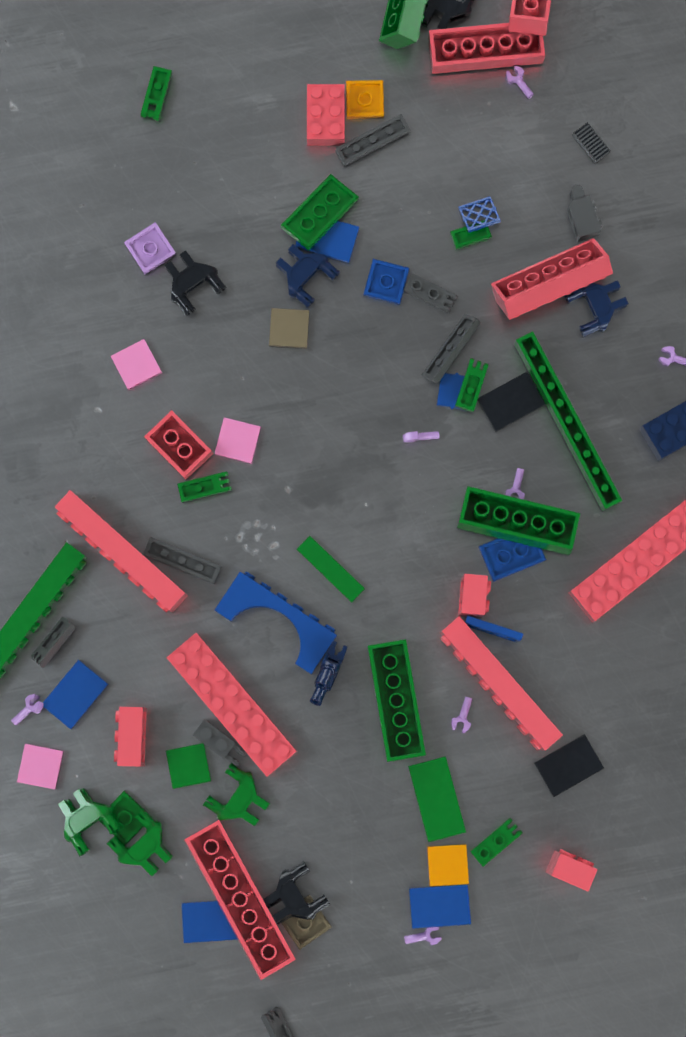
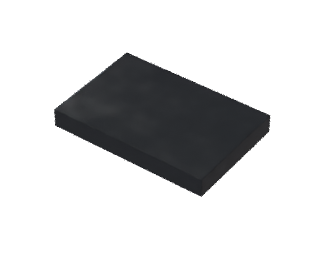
[477,372,545,432]
[534,734,604,797]

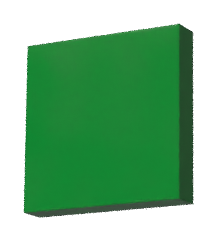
[166,743,211,789]
[100,790,153,846]

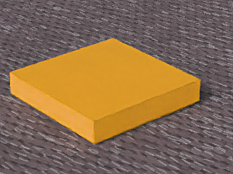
[346,80,384,119]
[427,844,469,886]

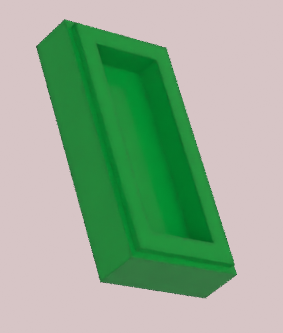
[450,220,492,250]

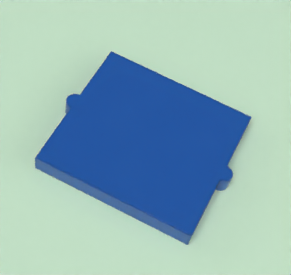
[437,373,464,409]

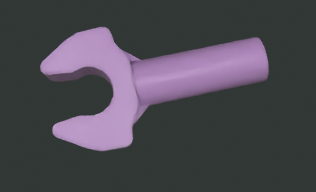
[506,65,534,99]
[658,346,686,366]
[403,431,439,443]
[505,468,525,499]
[11,694,44,725]
[451,697,473,733]
[404,927,442,945]

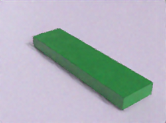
[297,536,365,603]

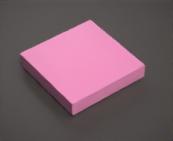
[111,339,162,390]
[214,417,261,464]
[17,744,64,790]

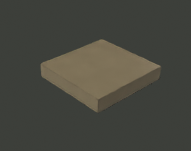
[269,308,309,349]
[282,894,332,950]

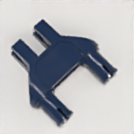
[276,244,340,308]
[564,280,629,337]
[310,641,347,706]

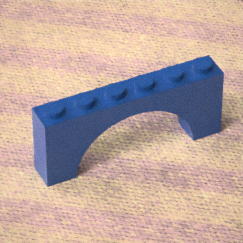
[215,571,337,675]

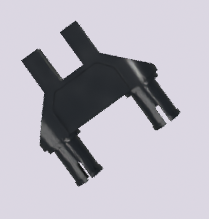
[421,0,474,29]
[165,250,227,316]
[263,861,331,925]

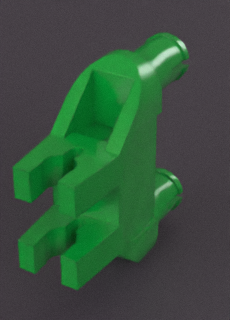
[203,763,270,826]
[58,788,121,857]
[106,809,173,876]

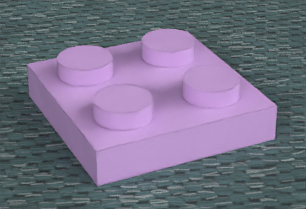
[124,222,176,275]

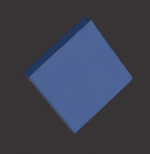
[363,259,409,305]

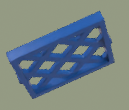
[458,196,501,233]

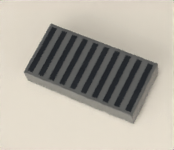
[572,122,611,164]

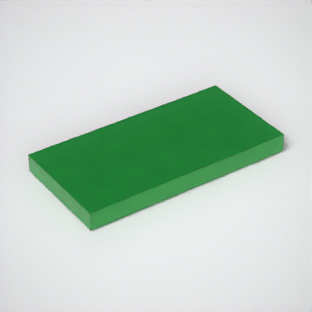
[281,174,359,251]
[408,756,466,842]

